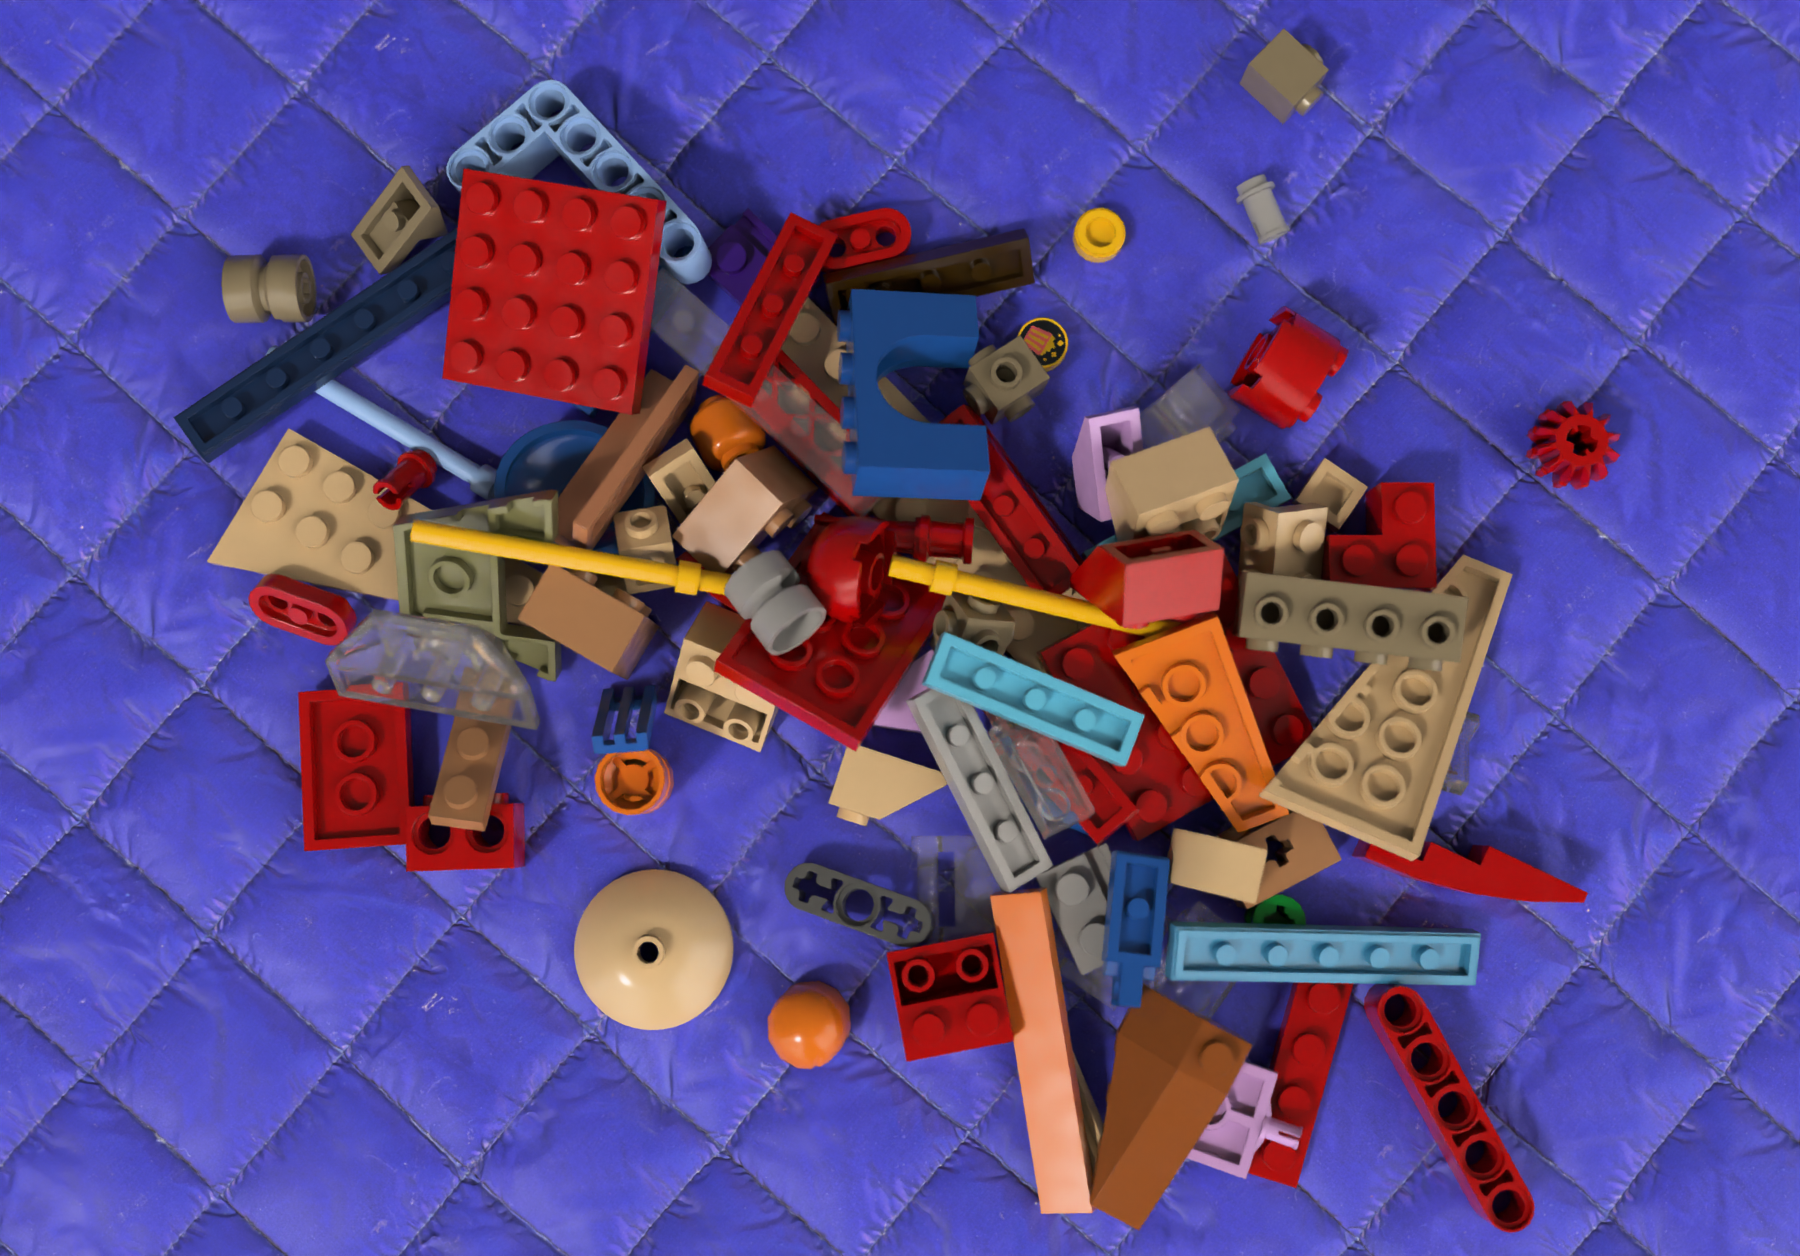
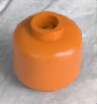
[689,395,766,472]

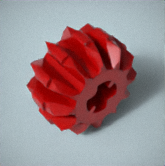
[1525,401,1621,490]

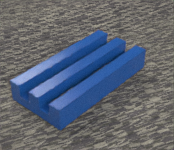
[591,685,657,754]

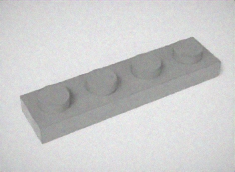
[906,688,1053,893]

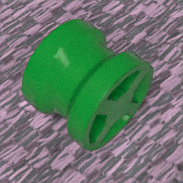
[1244,894,1306,925]

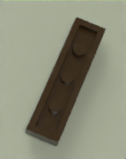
[823,228,1035,326]

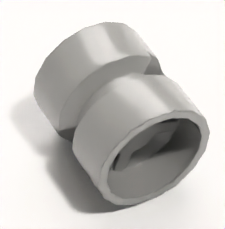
[724,550,827,655]

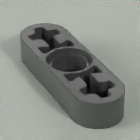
[784,863,935,948]

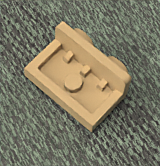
[1237,502,1328,581]

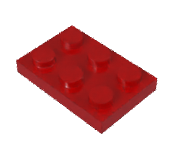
[298,685,415,851]

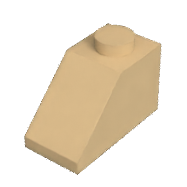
[829,746,947,826]

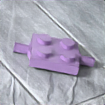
[1187,1061,1303,1179]

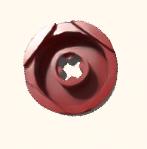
[1227,306,1349,429]

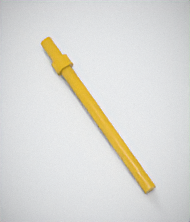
[410,519,732,596]
[888,555,1182,637]

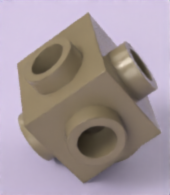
[963,335,1050,425]
[929,591,1016,656]

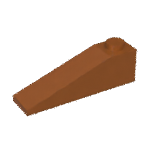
[1089,983,1253,1230]

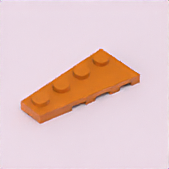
[1112,612,1289,833]

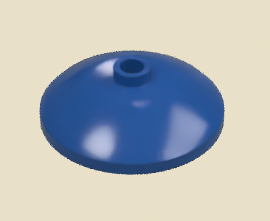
[494,420,655,555]

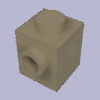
[1239,28,1329,124]

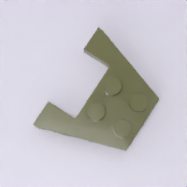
[393,490,562,682]

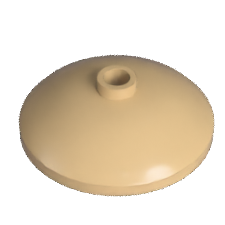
[574,869,734,1030]

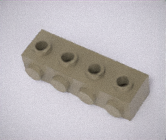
[1232,572,1468,671]

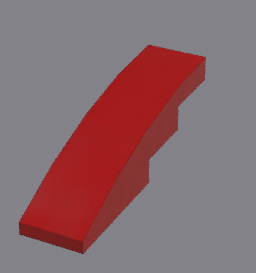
[1352,839,1588,903]

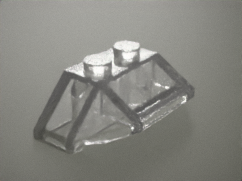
[325,609,541,730]

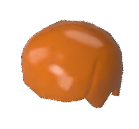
[767,981,851,1069]

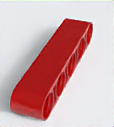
[1364,984,1535,1233]

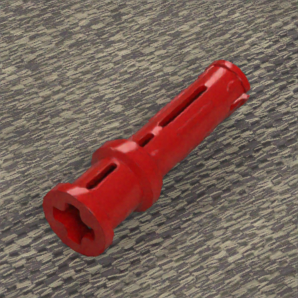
[813,514,974,565]

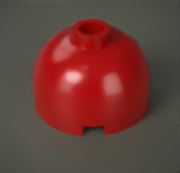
[801,516,897,628]

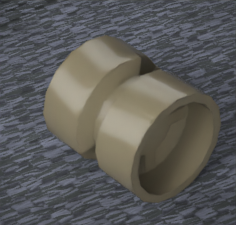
[221,254,317,323]

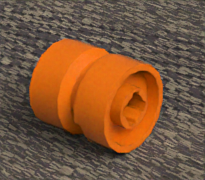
[595,749,674,815]

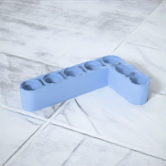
[446,80,712,284]

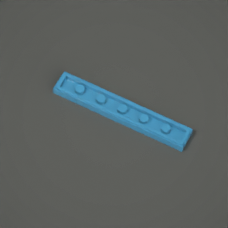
[1165,921,1481,986]

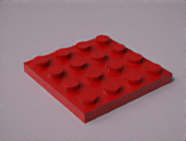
[442,168,667,415]
[1036,554,1314,841]

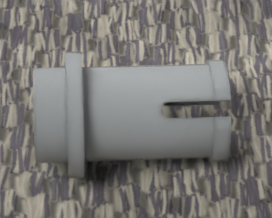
[1235,174,1290,245]

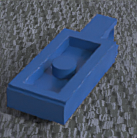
[1101,850,1170,1008]

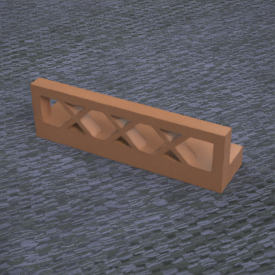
[554,364,699,550]

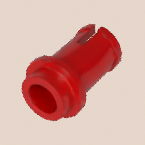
[373,449,437,510]

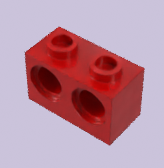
[406,793,525,872]

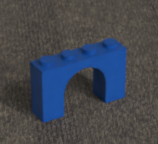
[837,289,990,501]

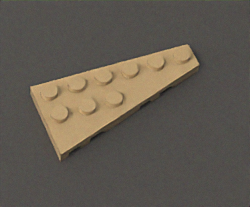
[207,428,543,627]
[1259,554,1513,861]

